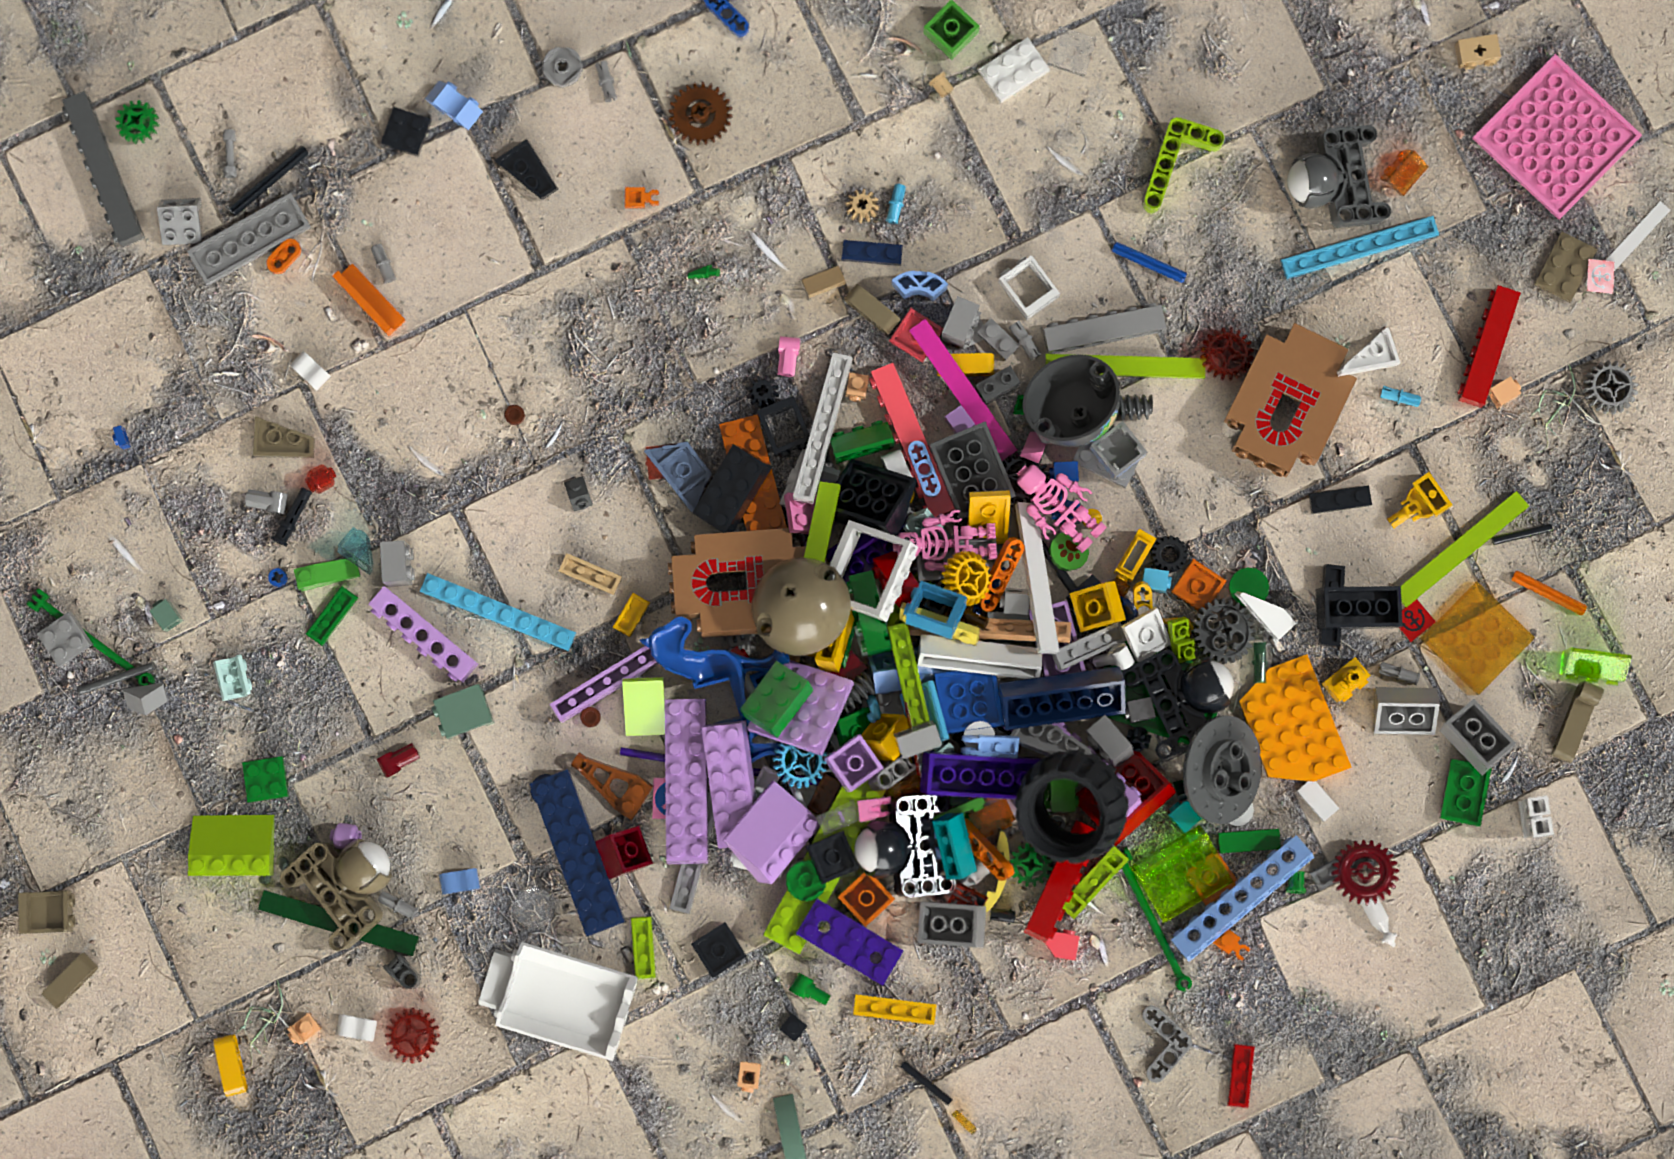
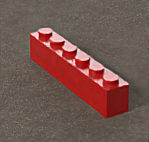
[1457,285,1521,408]
[1024,820,1096,943]

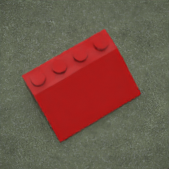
[1075,751,1176,847]

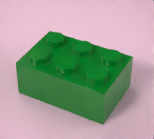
[740,661,813,738]

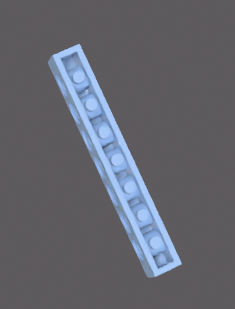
[1171,835,1314,962]

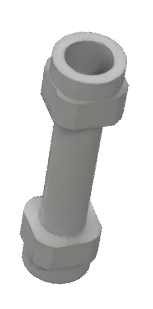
[223,129,237,178]

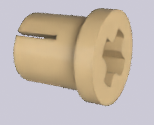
[928,72,954,98]

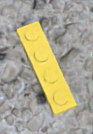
[899,602,980,646]

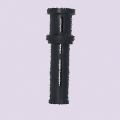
[271,487,312,547]

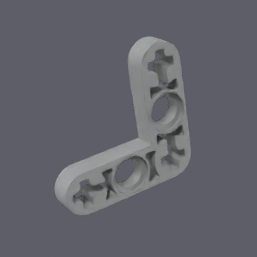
[1142,1006,1192,1083]

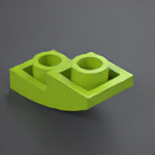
[1167,617,1195,663]

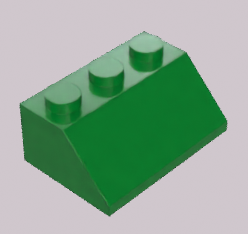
[830,420,894,464]

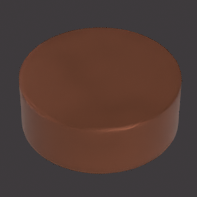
[504,405,525,425]
[580,707,601,728]

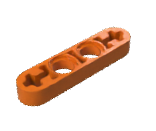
[977,537,1024,612]
[964,818,1014,881]

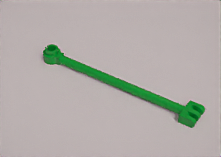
[26,588,155,686]
[1122,846,1192,991]

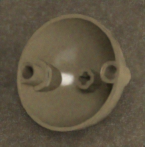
[752,557,851,656]

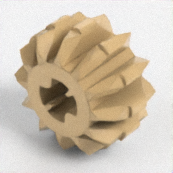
[845,189,879,223]

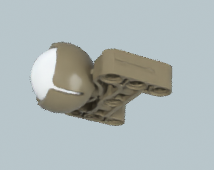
[280,839,392,951]

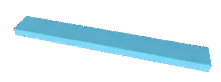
[1280,216,1439,280]

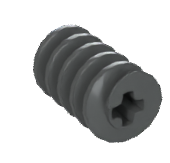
[1115,394,1153,420]
[843,672,875,714]

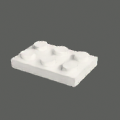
[979,37,1050,103]

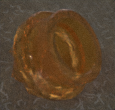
[1112,578,1130,597]

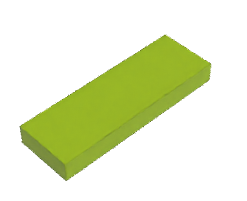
[631,916,656,979]

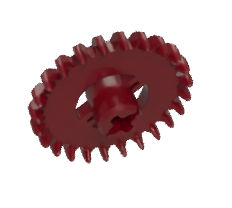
[1331,839,1399,906]

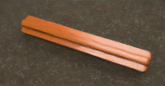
[1511,571,1587,615]

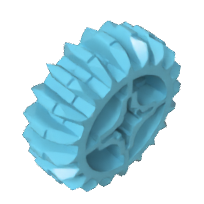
[773,742,827,788]

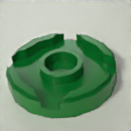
[1228,567,1269,607]
[786,860,826,901]

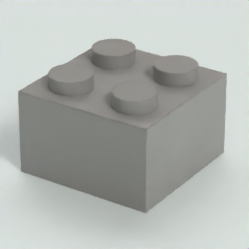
[941,296,982,349]
[380,540,415,587]
[1086,715,1134,769]

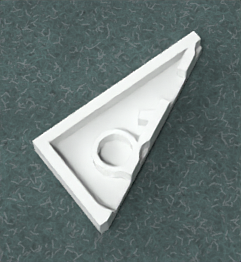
[1337,327,1400,377]

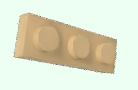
[559,553,622,595]

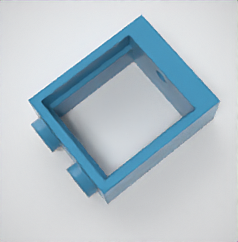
[903,581,967,639]

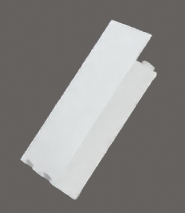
[478,942,638,1061]

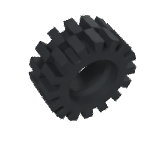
[1150,535,1188,573]

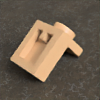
[846,372,869,402]
[287,1013,322,1044]

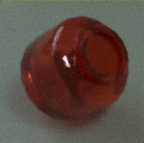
[305,464,336,494]

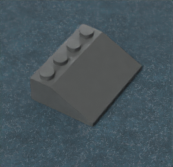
[928,421,1016,519]

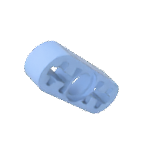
[908,441,941,497]

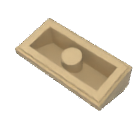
[802,265,846,298]

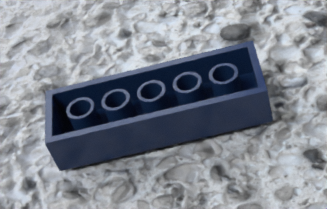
[999,667,1126,730]

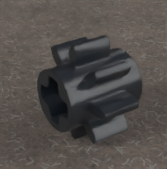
[1126,727,1152,752]

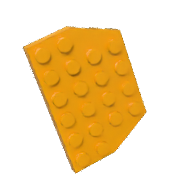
[1238,654,1352,782]

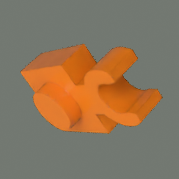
[625,187,659,208]
[1213,929,1250,960]

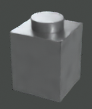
[1125,697,1156,723]

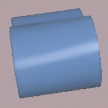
[439,868,480,895]

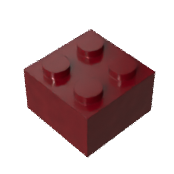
[595,826,653,880]

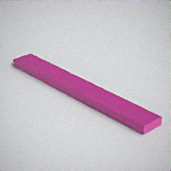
[909,319,1017,461]

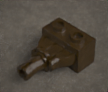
[923,577,989,631]

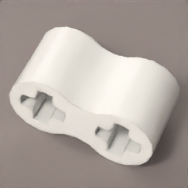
[290,351,330,390]
[881,449,912,477]
[335,1014,377,1041]

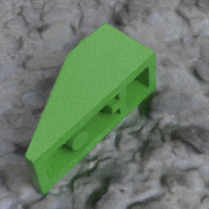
[293,557,361,592]

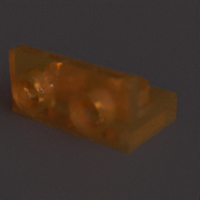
[1380,149,1429,196]

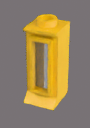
[1114,529,1157,583]

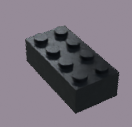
[693,444,773,533]
[1316,586,1403,630]

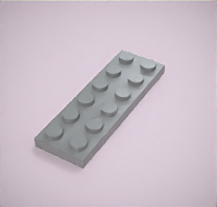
[187,193,311,286]

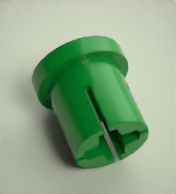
[1285,871,1306,894]

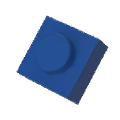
[112,425,131,450]

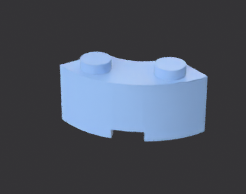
[425,80,483,130]
[892,270,948,302]

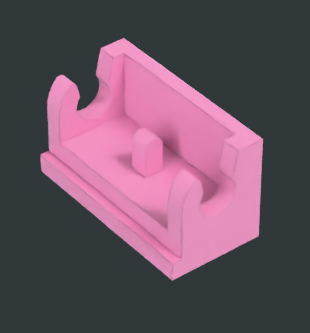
[857,797,891,822]

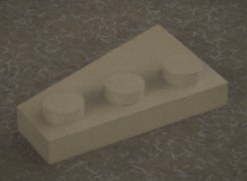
[253,416,315,458]

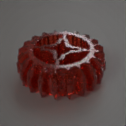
[1200,327,1254,381]
[384,1008,441,1064]

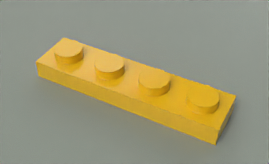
[853,994,937,1025]

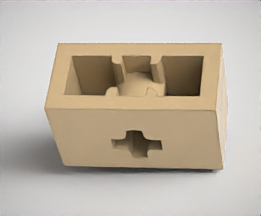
[1454,34,1501,70]

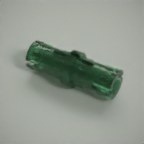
[1252,642,1268,683]

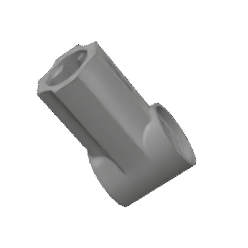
[245,489,288,515]

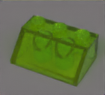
[1560,647,1632,686]

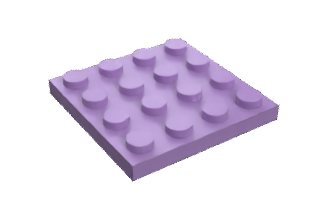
[747,660,854,756]

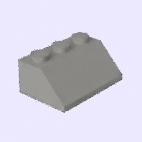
[1374,687,1440,735]

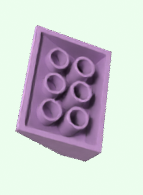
[723,781,821,884]

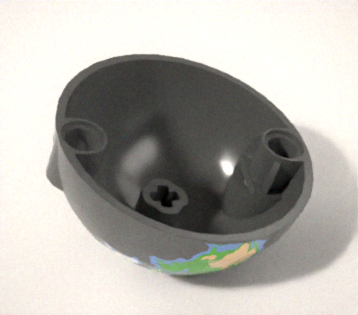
[1023,354,1121,447]

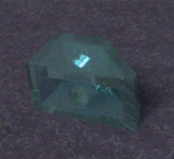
[337,527,373,575]

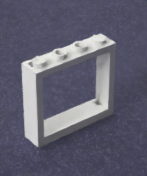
[827,520,918,622]

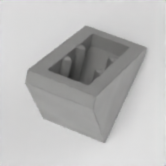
[123,683,168,715]

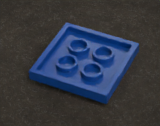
[934,671,1004,734]

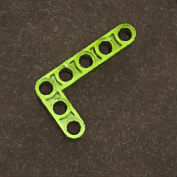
[1143,117,1225,213]

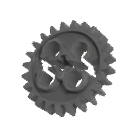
[1191,598,1256,664]

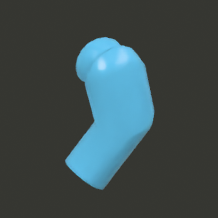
[866,695,881,723]

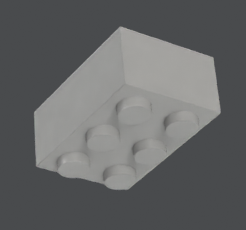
[1440,699,1516,775]
[918,902,986,948]

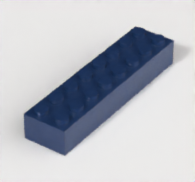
[530,769,626,937]

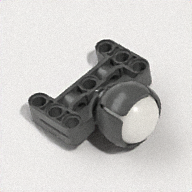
[1287,125,1391,228]

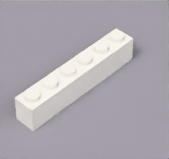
[917,634,1042,679]

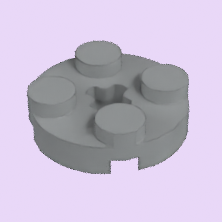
[543,47,583,88]

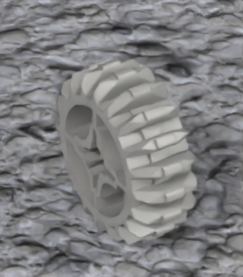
[1583,360,1638,415]

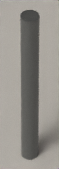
[78,662,156,695]

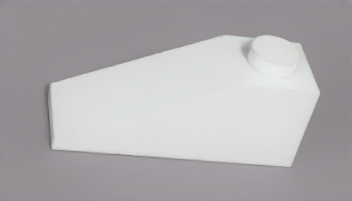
[1235,591,1297,640]

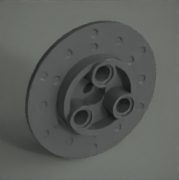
[1183,715,1262,824]

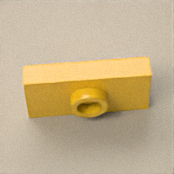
[613,592,650,637]

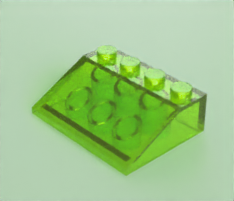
[1130,825,1233,924]

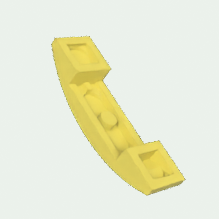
[984,831,1010,912]

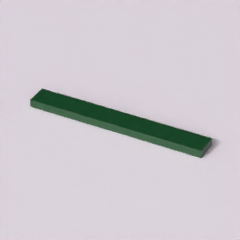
[258,890,419,956]

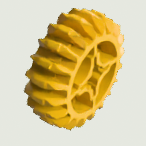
[941,551,992,606]

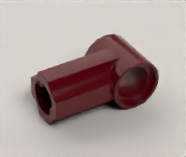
[376,743,420,778]

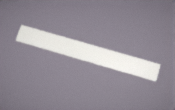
[1584,201,1670,293]

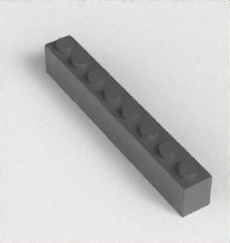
[62,91,145,247]

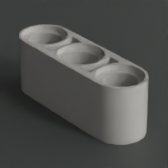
[868,753,923,791]

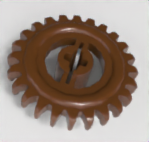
[668,81,733,146]

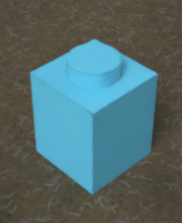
[1141,568,1172,593]

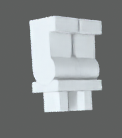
[1518,796,1554,838]

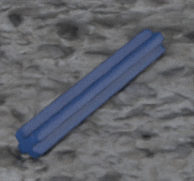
[1112,242,1187,283]

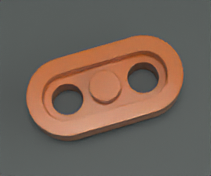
[267,239,301,274]

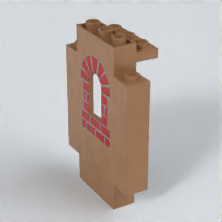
[1224,323,1357,477]
[668,528,806,638]

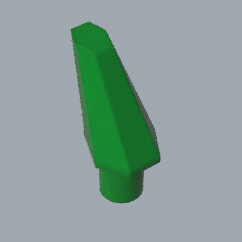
[687,264,720,279]

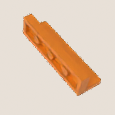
[333,264,405,337]

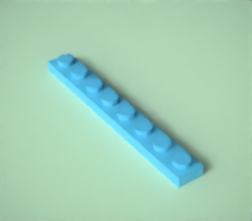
[420,573,576,652]

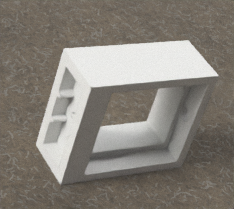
[999,255,1060,320]

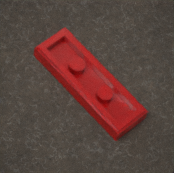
[1227,1044,1255,1108]

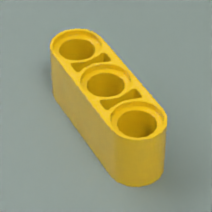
[937,353,995,377]
[213,1034,248,1097]

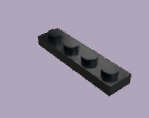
[1318,564,1345,647]

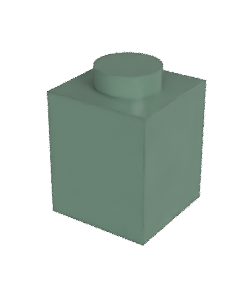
[149,599,184,632]

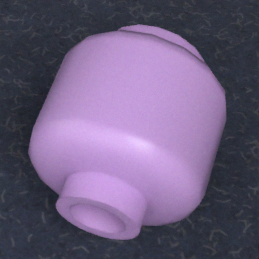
[330,823,362,850]

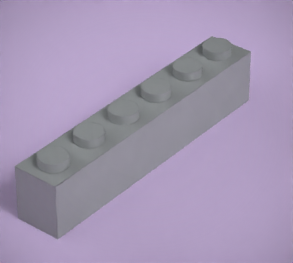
[1043,303,1166,354]

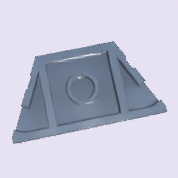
[644,442,712,513]

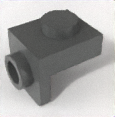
[564,476,593,511]

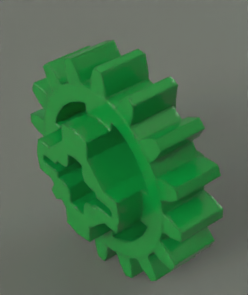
[115,100,160,144]
[1010,843,1053,887]

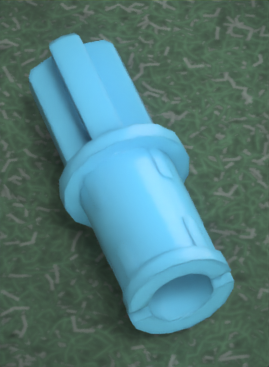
[886,184,906,224]
[1380,385,1421,407]

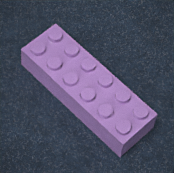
[702,720,757,849]

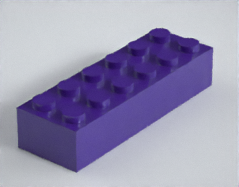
[920,751,1042,799]

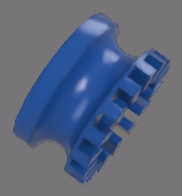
[268,568,288,587]

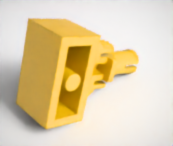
[1386,472,1452,529]
[1322,657,1371,702]

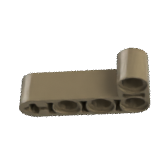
[1551,681,1604,763]

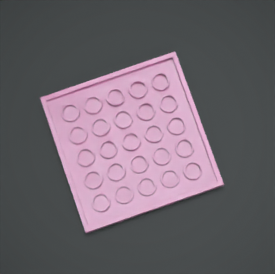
[1472,54,1642,220]

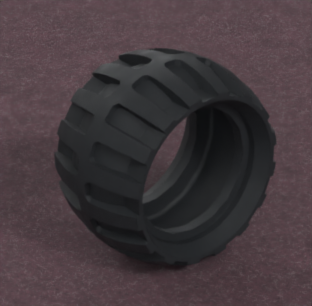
[1015,750,1129,863]

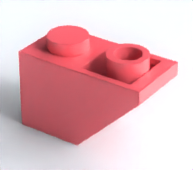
[1045,929,1079,961]

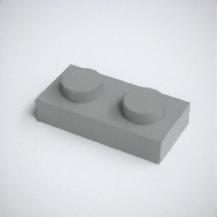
[977,318,1019,361]

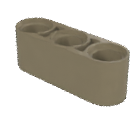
[844,284,900,335]
[42,952,99,1009]

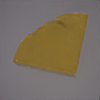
[952,1110,977,1135]

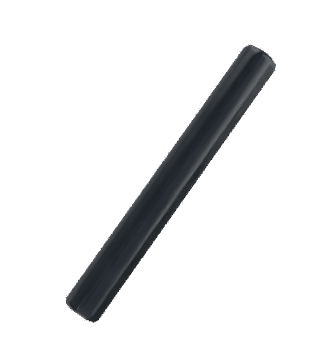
[228,146,309,216]

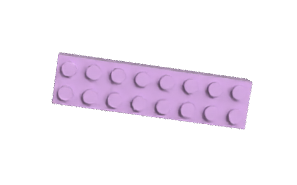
[665,699,708,864]

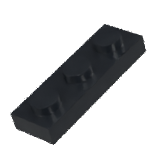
[1308,485,1372,514]

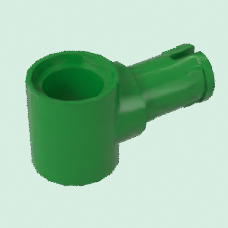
[789,972,831,1006]

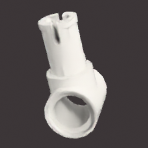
[1093,643,1135,670]

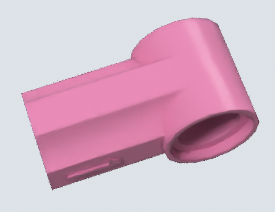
[778,336,800,377]

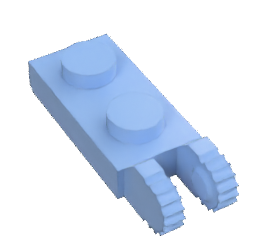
[961,735,1019,758]

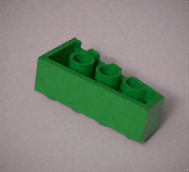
[846,570,892,657]

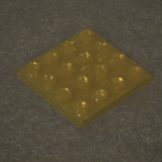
[1419,581,1535,695]

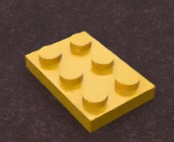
[967,490,1011,544]

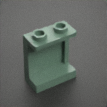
[432,684,494,740]

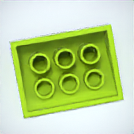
[188,815,274,877]

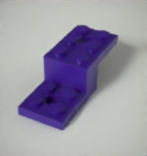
[796,899,904,986]

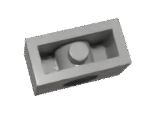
[999,588,1029,615]

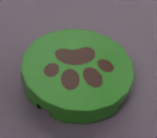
[1049,533,1089,571]

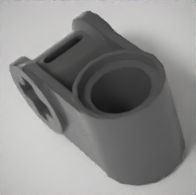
[383,952,421,989]

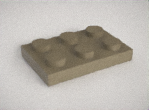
[1534,232,1598,303]

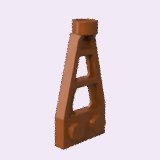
[571,753,654,821]

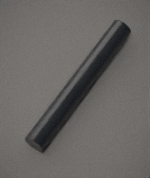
[1492,524,1553,545]
[900,1061,953,1105]

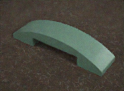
[773,1094,807,1159]

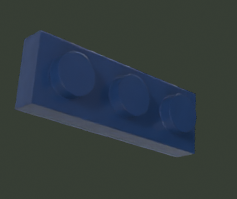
[842,240,903,266]

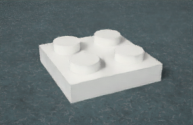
[1121,607,1171,662]

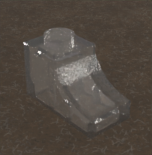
[816,800,859,836]

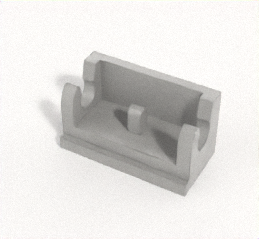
[894,720,942,759]

